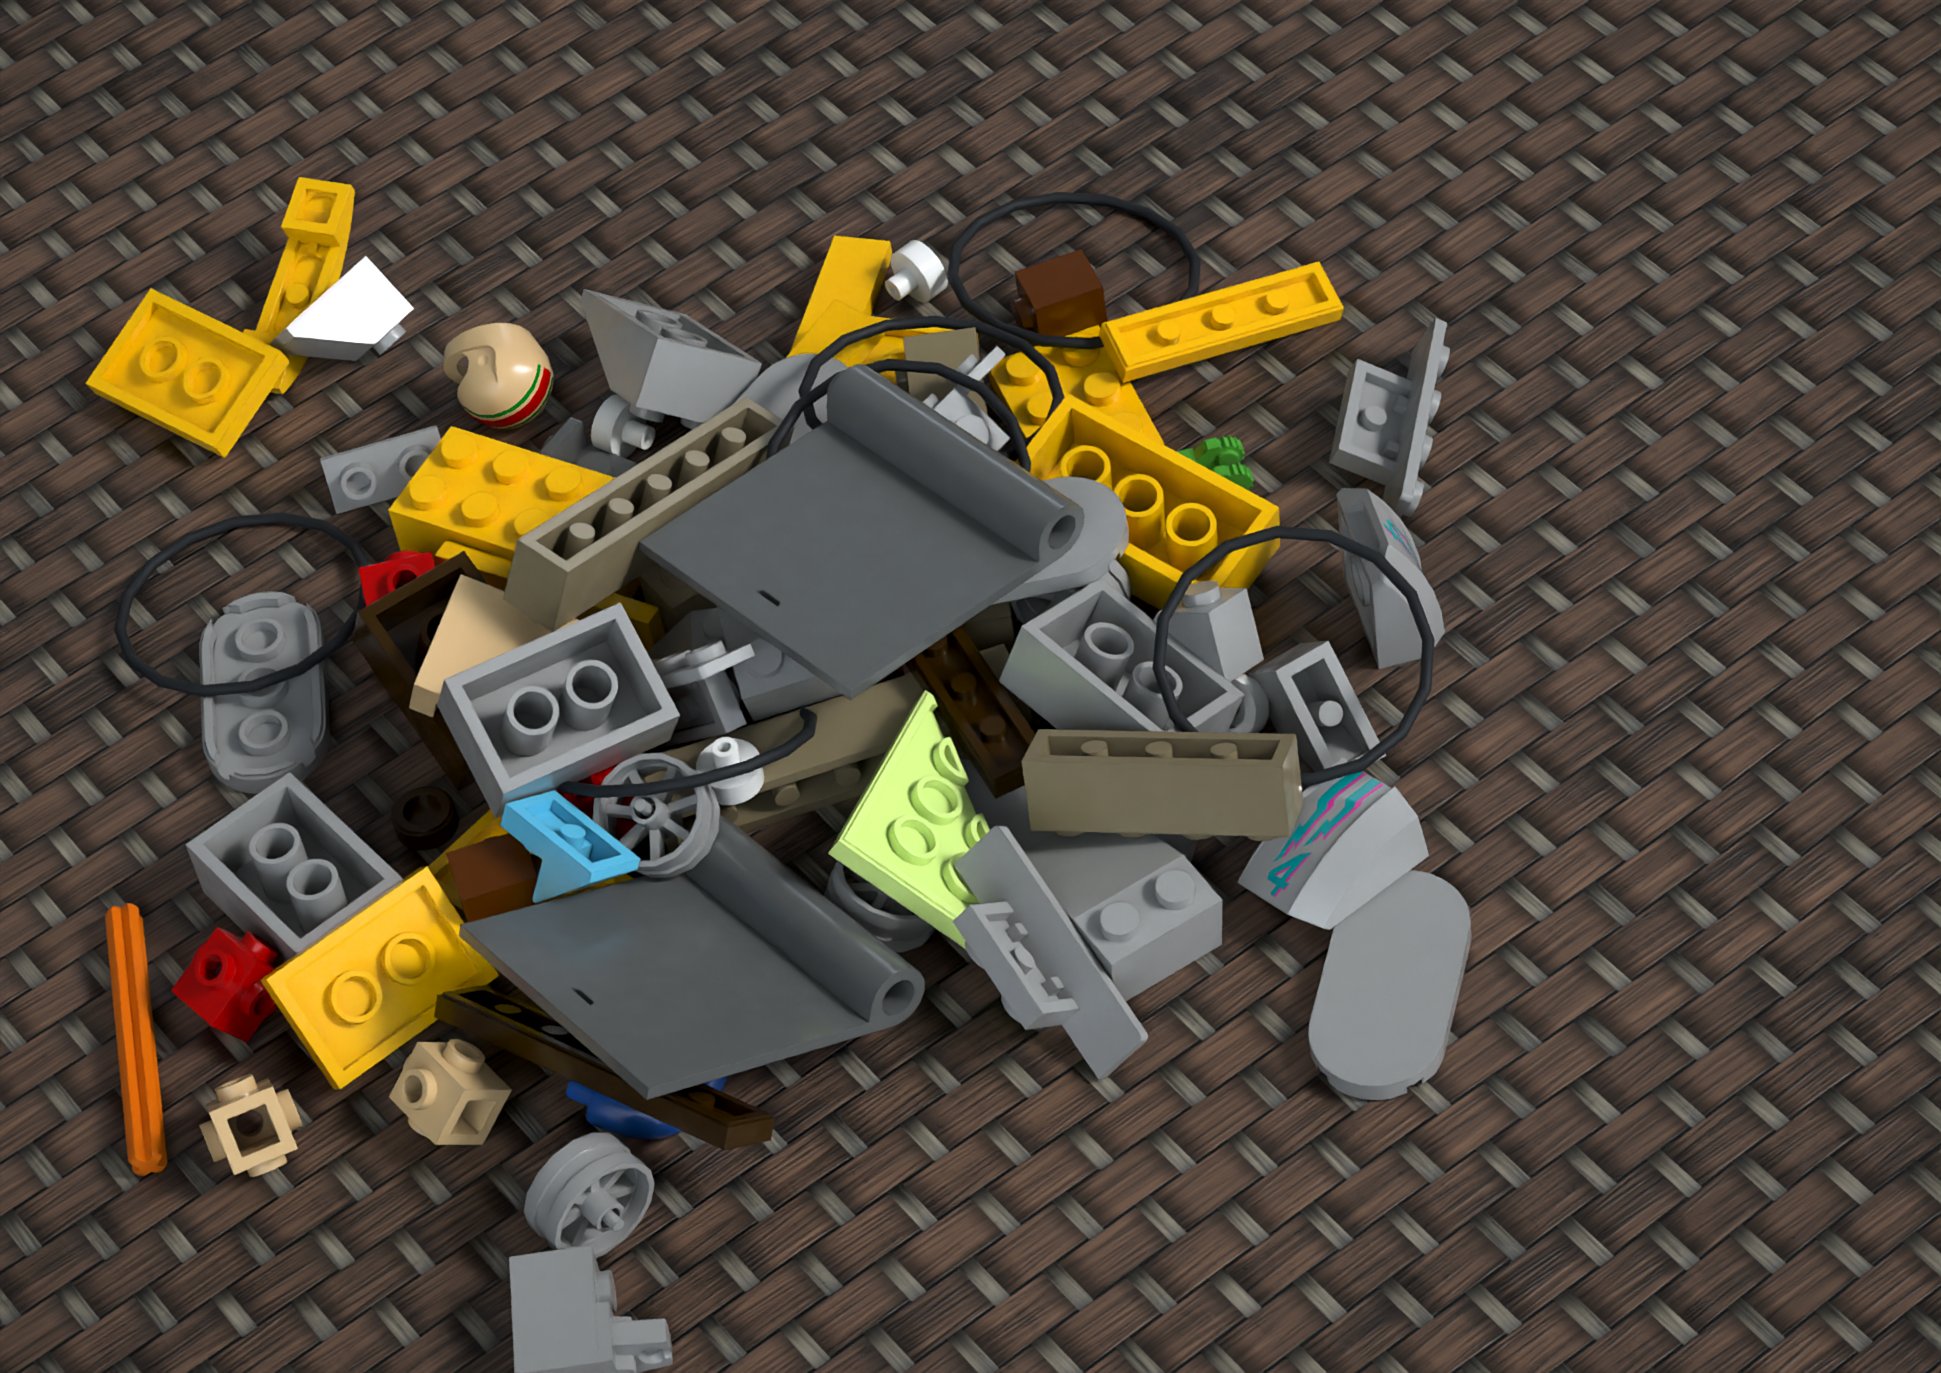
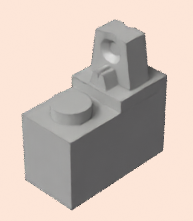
[509,1244,673,1373]

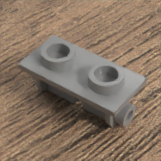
[320,425,441,514]

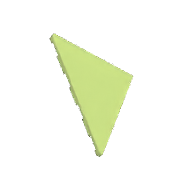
[828,690,990,949]

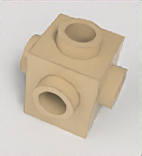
[389,1039,512,1145]
[199,1074,303,1177]

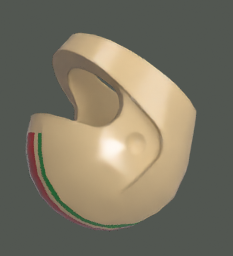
[443,323,554,429]

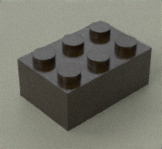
[353,551,488,791]

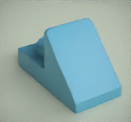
[500,790,640,904]

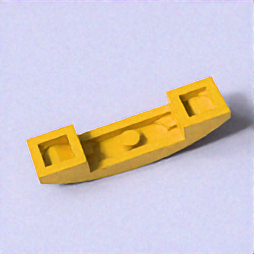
[243,177,355,395]

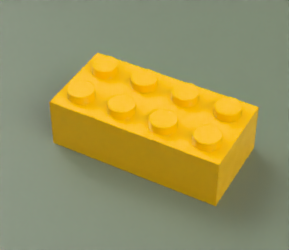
[1014,393,1280,610]
[388,426,641,598]

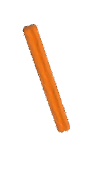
[105,903,168,1176]

